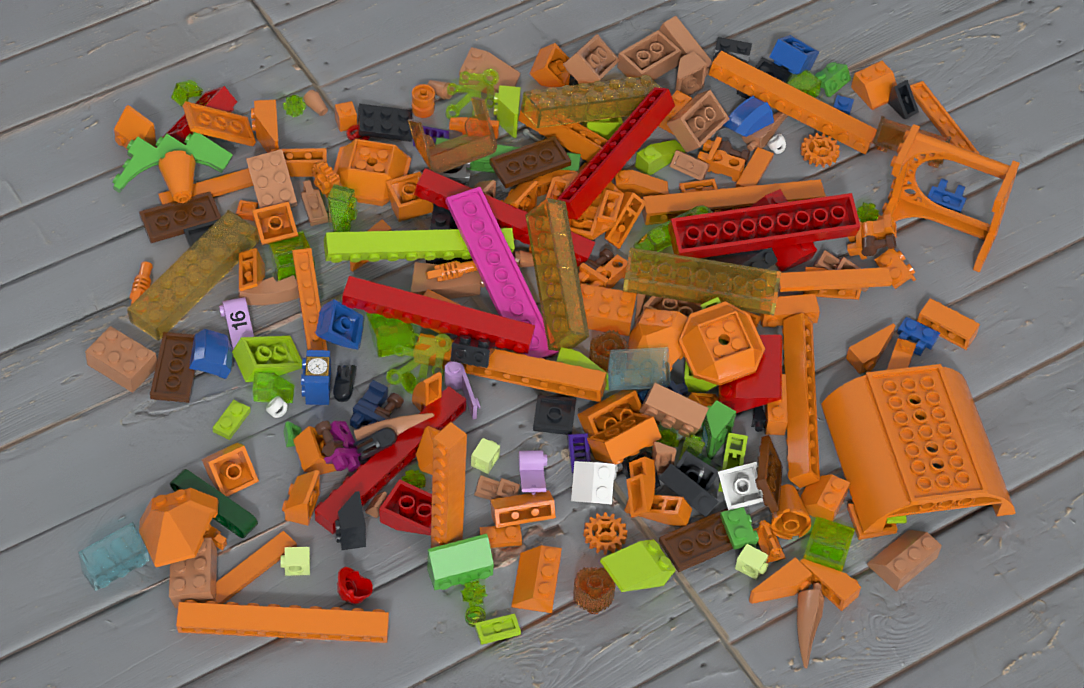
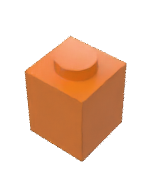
[335,101,357,132]

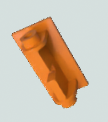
[753,520,786,563]

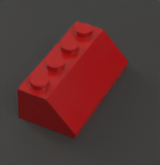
[163,86,237,145]
[750,189,817,273]

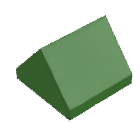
[283,421,302,447]

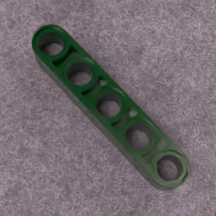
[170,469,258,538]

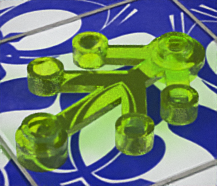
[445,69,499,120]
[386,333,452,385]

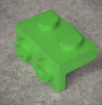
[809,62,851,97]
[720,507,759,550]

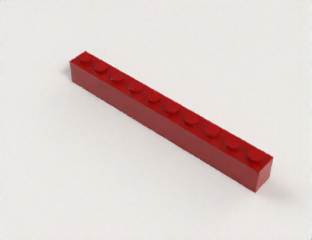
[556,87,675,220]
[414,168,596,267]
[342,276,535,354]
[315,386,466,534]

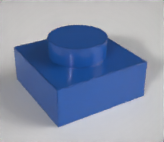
[833,95,854,115]

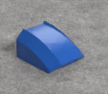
[723,96,774,137]
[315,299,364,350]
[189,329,233,379]

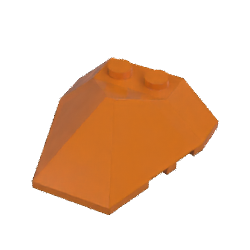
[623,309,689,386]
[139,488,219,567]

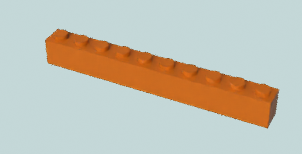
[708,51,878,155]
[642,179,826,225]
[782,312,820,488]
[413,333,607,402]
[431,422,467,548]
[176,600,389,643]

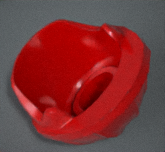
[337,567,373,604]

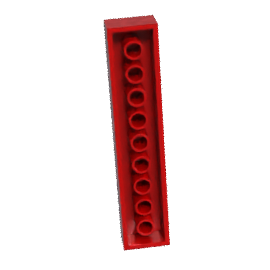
[668,193,861,262]

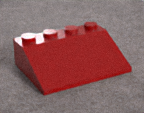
[719,334,782,413]

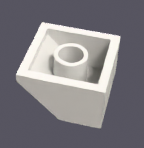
[571,461,615,505]
[718,462,763,510]

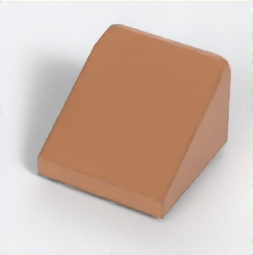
[365,492,387,518]

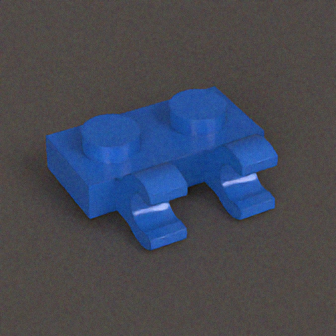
[927,178,967,213]
[897,317,940,356]

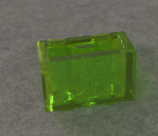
[327,184,358,232]
[268,231,315,281]
[366,313,416,357]
[803,517,855,572]

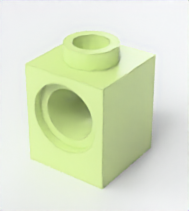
[471,438,500,474]
[735,544,769,580]
[281,547,310,576]

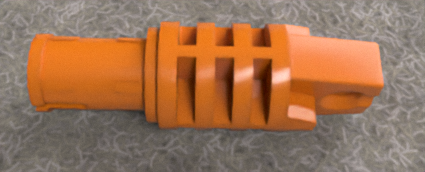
[425,260,478,282]
[130,261,153,310]

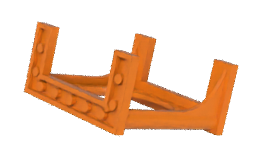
[877,124,1020,272]

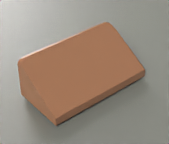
[652,442,676,475]

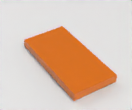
[183,101,256,147]

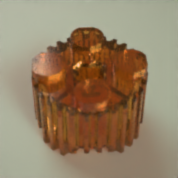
[589,330,629,375]
[573,567,616,614]

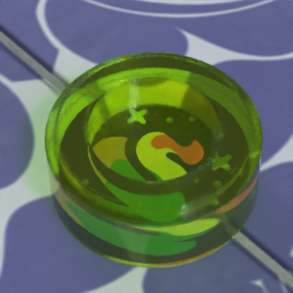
[465,606,486,627]

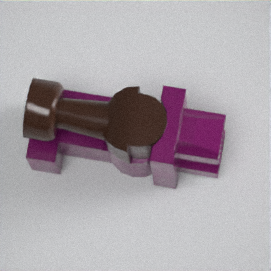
[315,420,362,472]

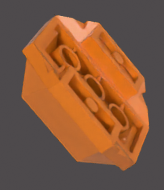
[333,139,411,206]
[543,173,624,240]
[678,301,765,386]

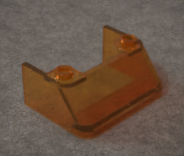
[408,97,497,173]
[873,116,952,168]

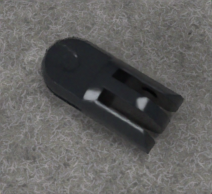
[333,365,357,402]
[353,427,397,461]

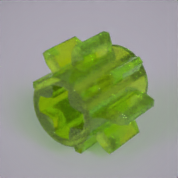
[283,95,306,117]
[857,202,879,223]
[656,429,679,448]
[402,469,426,489]
[461,580,488,607]

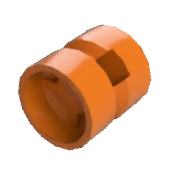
[412,84,435,118]

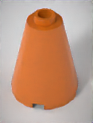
[158,151,196,203]
[771,484,811,540]

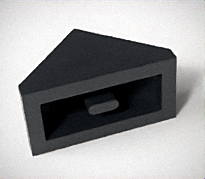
[888,80,919,119]

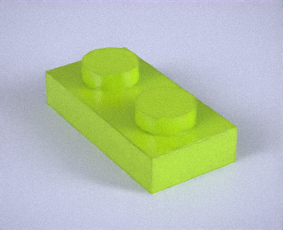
[213,399,251,440]
[475,613,521,645]

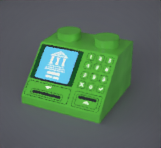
[702,400,736,460]

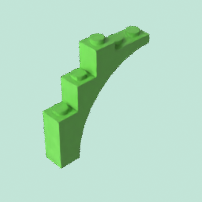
[112,132,233,193]

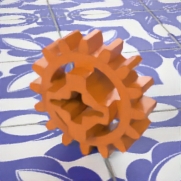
[800,133,840,168]
[311,161,343,200]
[583,512,628,555]

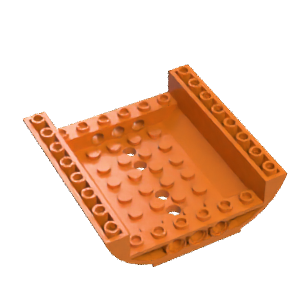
[821,364,1016,534]

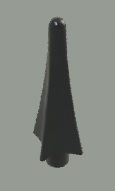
[751,405,766,432]

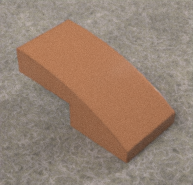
[474,475,520,500]

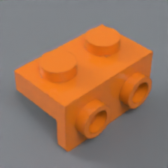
[875,249,917,289]

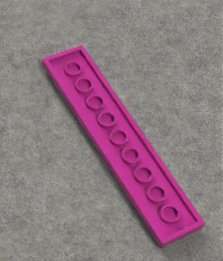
[445,187,559,359]

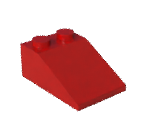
[379,479,432,536]

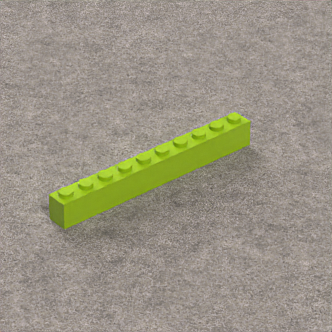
[323,228,515,263]

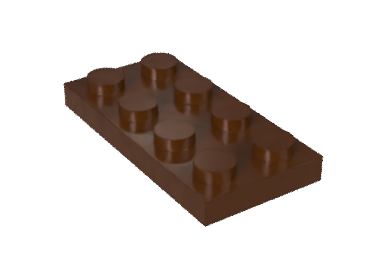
[489,136,571,189]
[139,192,222,243]
[150,332,196,403]
[755,435,783,513]
[659,508,733,573]

